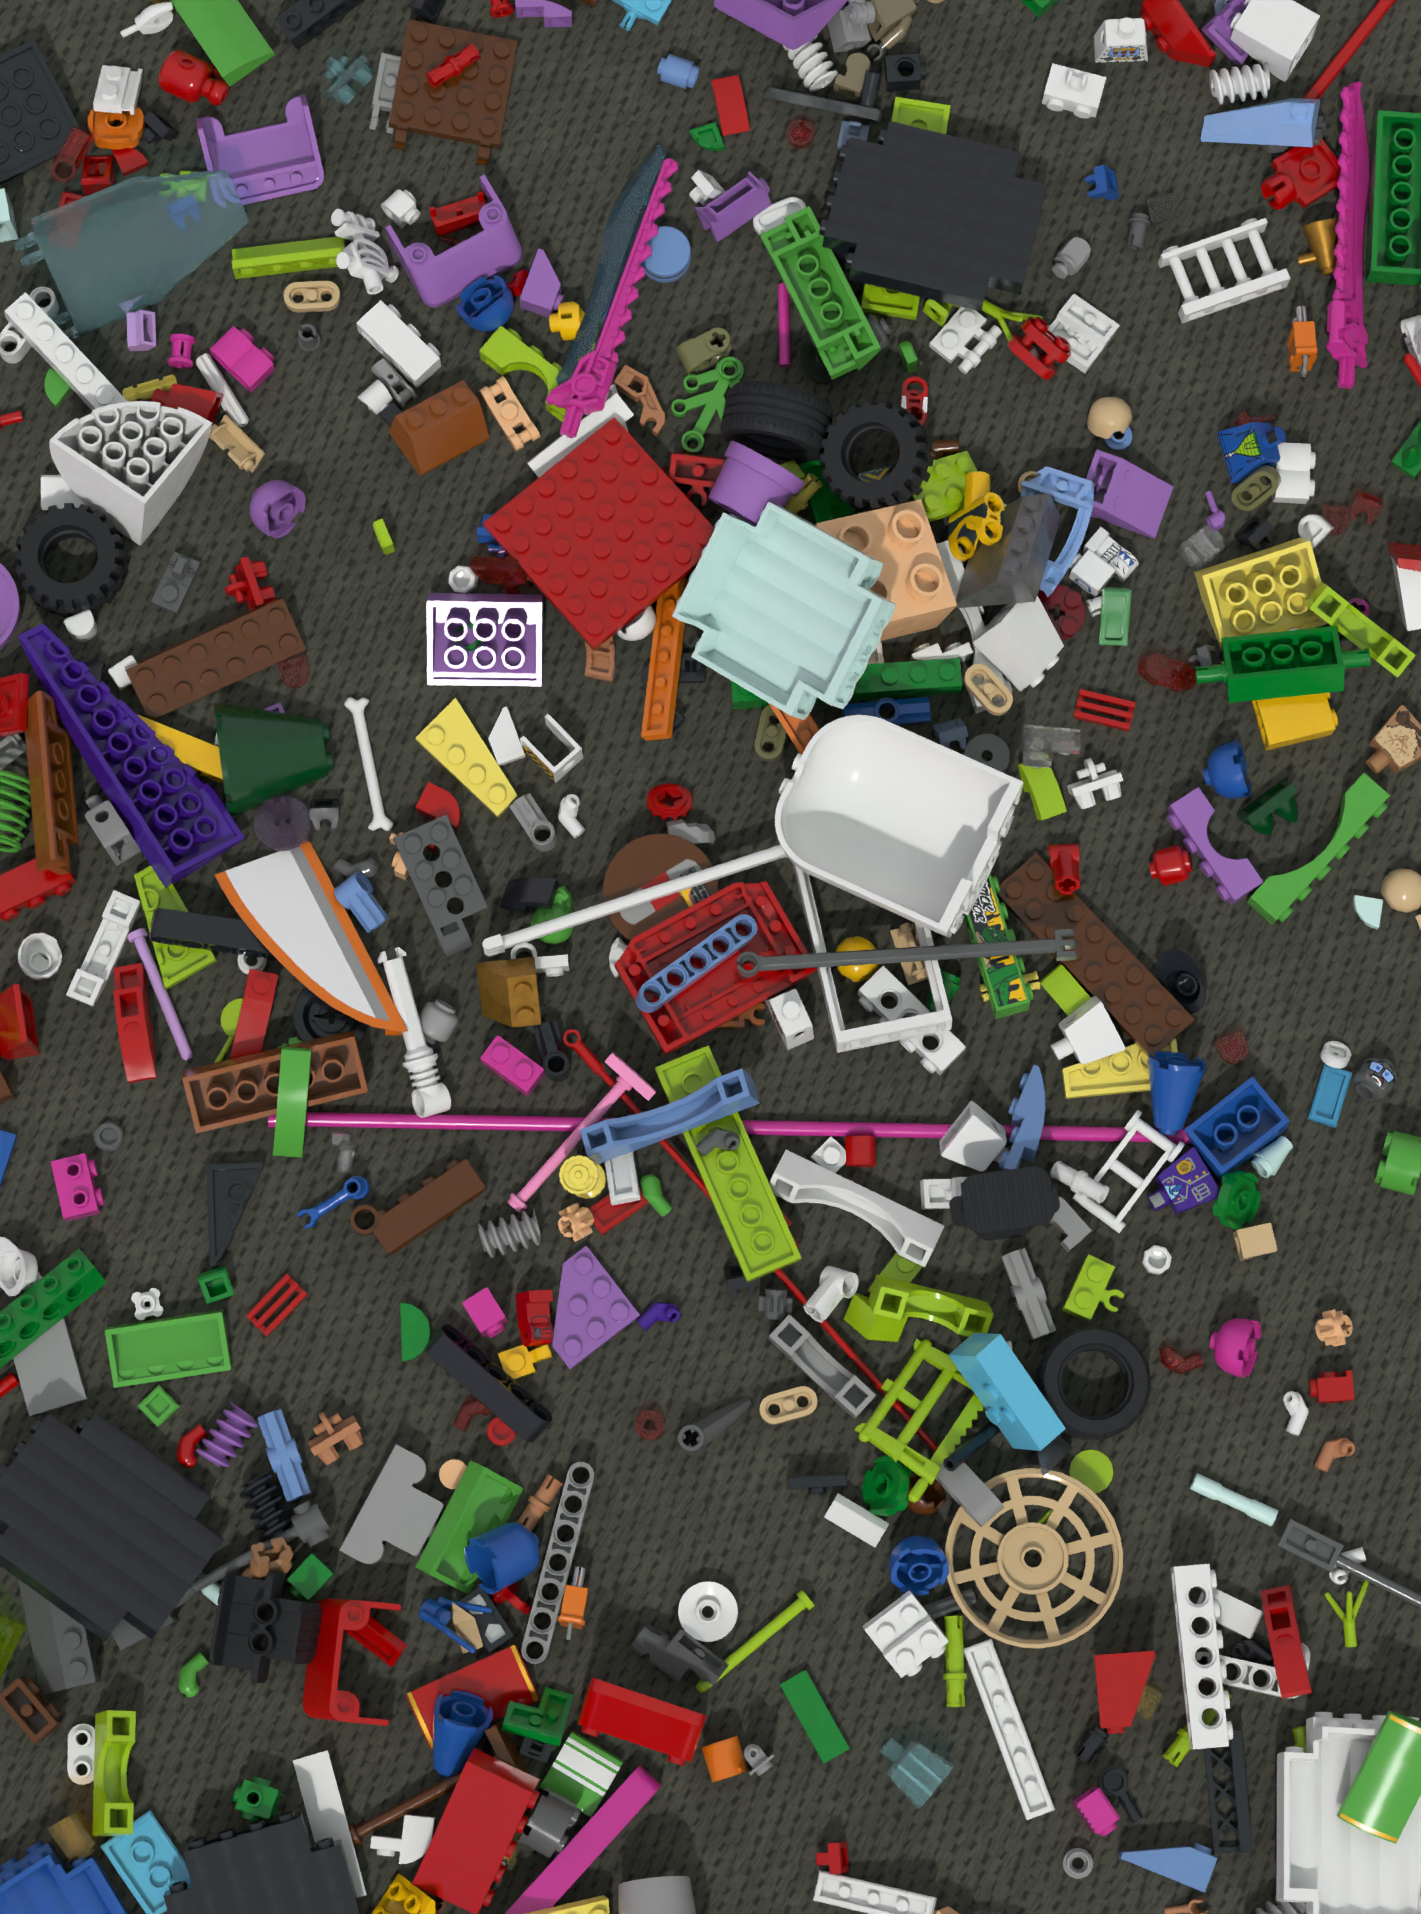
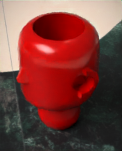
[158,50,229,106]

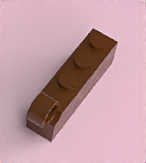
[350,1159,487,1256]

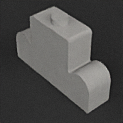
[339,1444,445,1565]

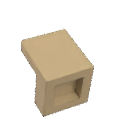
[1233,1222,1277,1261]

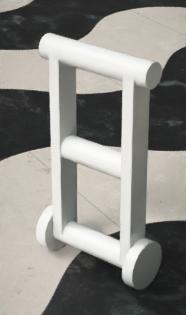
[1072,1110,1185,1233]

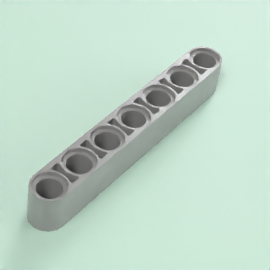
[521,1462,594,1664]

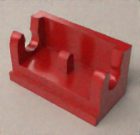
[429,191,487,237]

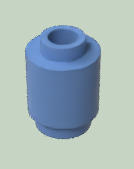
[657,54,700,89]

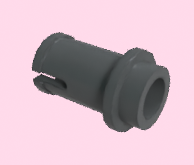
[1126,213,1151,251]
[298,324,321,352]

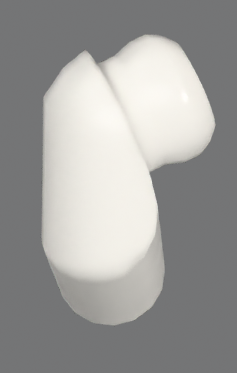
[558,794,585,839]

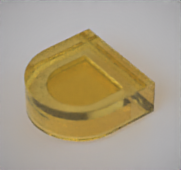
[1136,1685,1163,1721]

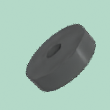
[964,734,1010,773]

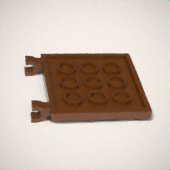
[389,19,518,166]

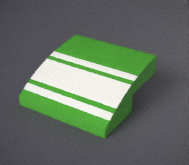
[540,1730,624,1818]

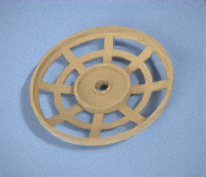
[945,1468,1123,1649]

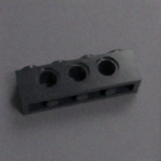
[274,0,365,50]

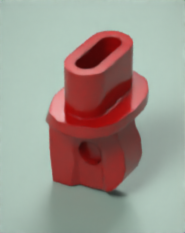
[492,1581,532,1615]

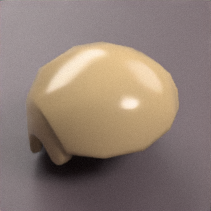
[1087,396,1132,439]
[1381,868,1421,913]

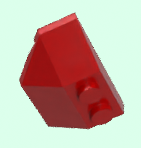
[1139,0,1217,67]

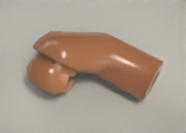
[1314,1437,1355,1472]

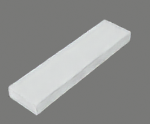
[527,392,634,478]
[813,1870,937,1914]

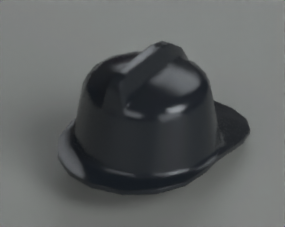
[1156,950,1207,1014]

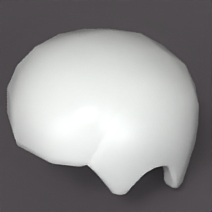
[617,605,656,641]
[18,932,62,980]

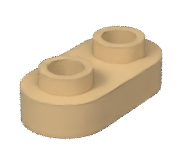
[283,281,341,313]
[964,664,1013,716]
[759,1386,818,1425]

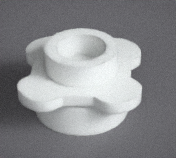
[131,1288,164,1320]

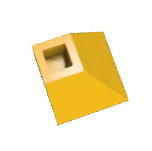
[372,1873,436,1914]

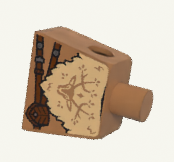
[1365,705,1421,774]

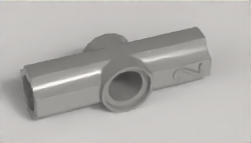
[1001,1248,1056,1340]

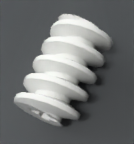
[783,36,838,92]
[1209,63,1270,105]

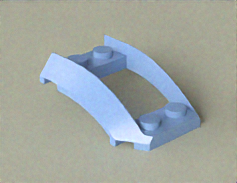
[1020,466,1094,597]

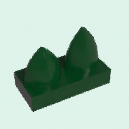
[1237,780,1298,835]

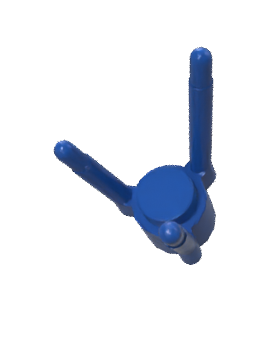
[419,1596,492,1653]

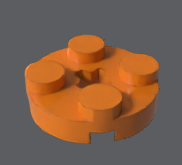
[88,107,145,150]

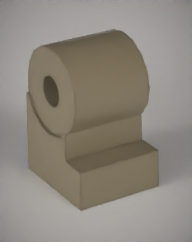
[833,53,870,101]

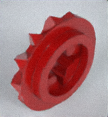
[646,783,693,821]

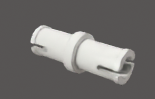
[1050,1160,1109,1203]

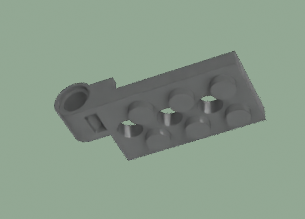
[393,815,488,958]

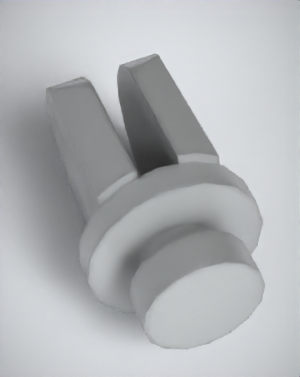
[1052,237,1091,279]

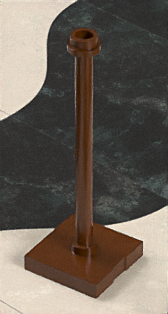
[349,1722,529,1846]

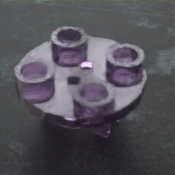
[254,796,311,851]

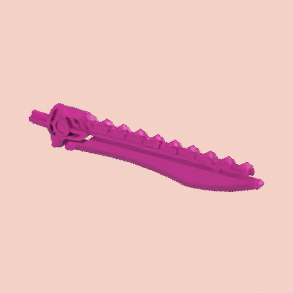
[1326,81,1370,389]

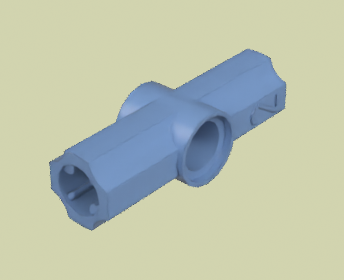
[257,1409,311,1502]

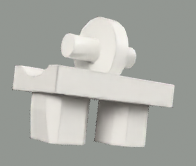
[1066,758,1123,809]

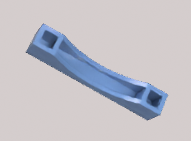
[580,1068,760,1164]

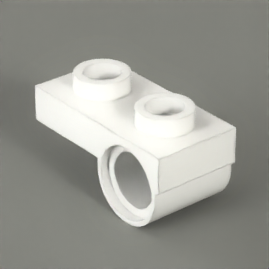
[511,942,569,977]

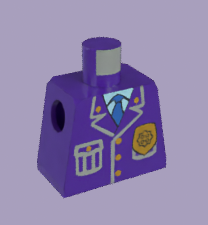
[1147,1147,1220,1214]

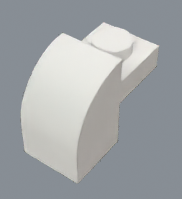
[370,1814,436,1864]

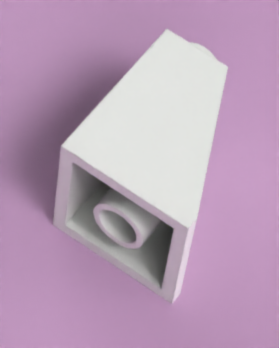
[1230,0,1320,82]
[972,596,1064,691]

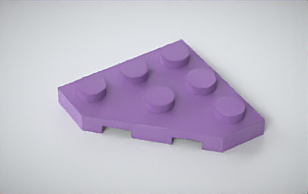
[552,1246,640,1370]

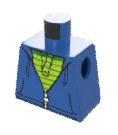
[1217,422,1286,483]

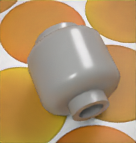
[419,999,458,1044]

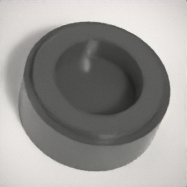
[94,1122,124,1152]

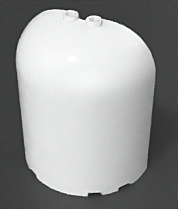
[775,715,1023,938]

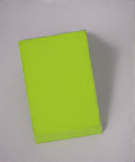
[844,1292,908,1342]

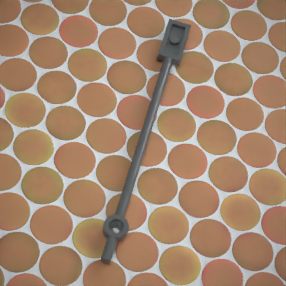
[1276,1519,1421,1608]

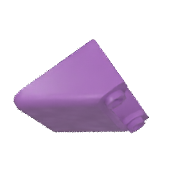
[196,95,324,208]

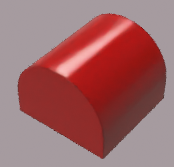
[845,1135,876,1168]

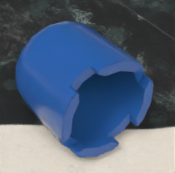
[464,1522,540,1594]

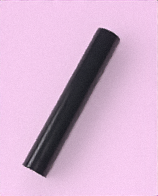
[943,1421,1001,1471]

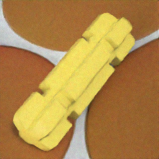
[122,374,177,402]

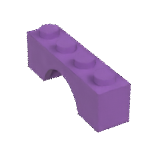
[1167,787,1263,905]

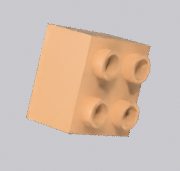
[815,499,957,641]

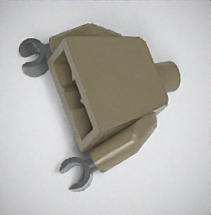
[842,0,920,64]

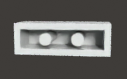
[356,300,441,389]

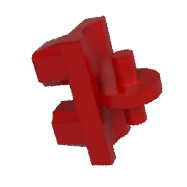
[224,557,276,611]

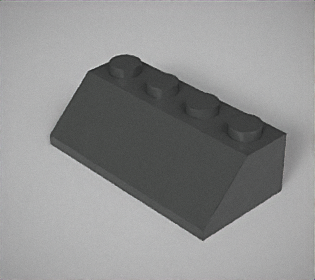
[18,1579,100,1696]

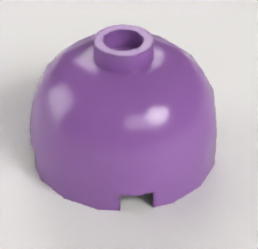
[249,480,306,538]

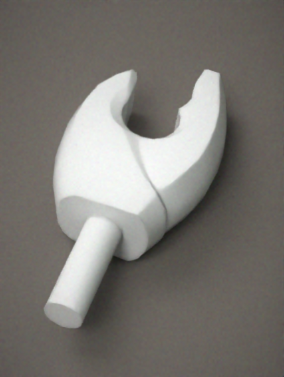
[120,2,173,38]

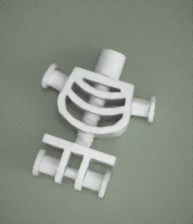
[331,209,399,294]

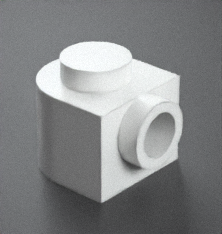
[381,189,421,229]

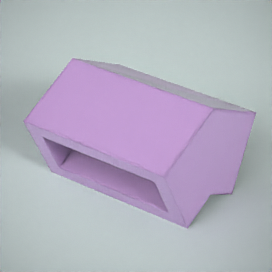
[126,310,156,351]

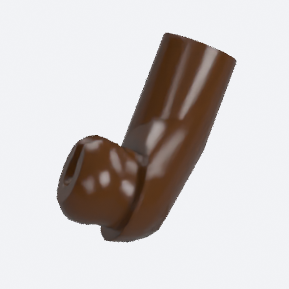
[929,440,959,460]

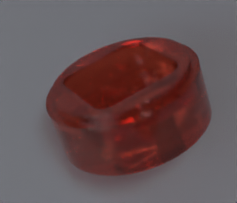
[787,119,815,149]

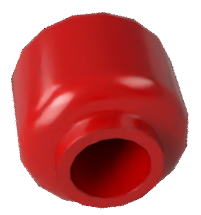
[1148,845,1193,886]

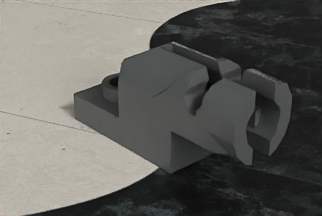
[629,1623,729,1685]

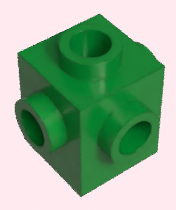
[233,1776,282,1821]

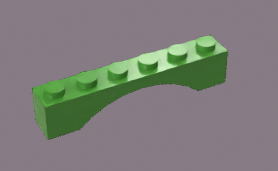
[1247,773,1390,925]

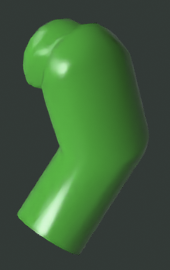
[178,1652,209,1698]

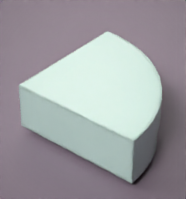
[1353,895,1383,929]

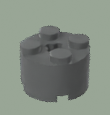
[517,1787,581,1858]

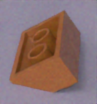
[388,380,489,477]

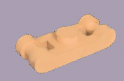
[479,376,541,451]

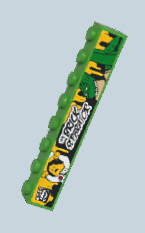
[963,875,1034,1019]

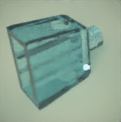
[880,1737,955,1810]

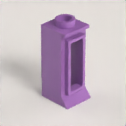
[695,171,772,242]

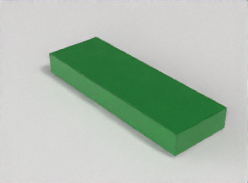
[779,1670,850,1764]

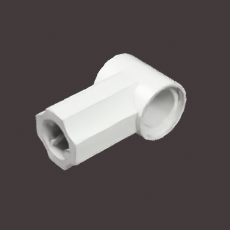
[803,1266,859,1323]

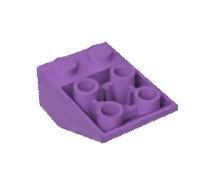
[1074,449,1174,539]

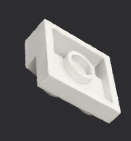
[863,1590,949,1678]

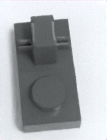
[151,551,201,615]

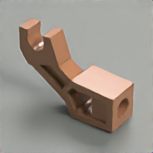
[614,365,665,436]

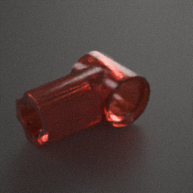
[51,126,95,183]

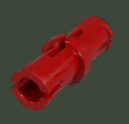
[425,43,481,89]

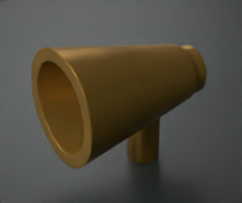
[1298,218,1339,276]

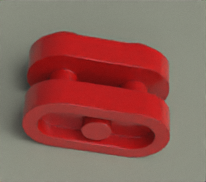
[1007,317,1072,380]

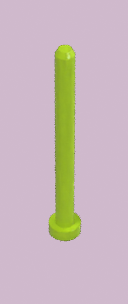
[696,1590,815,1693]

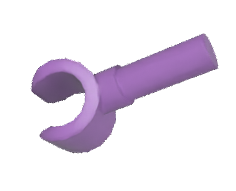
[1205,491,1225,532]

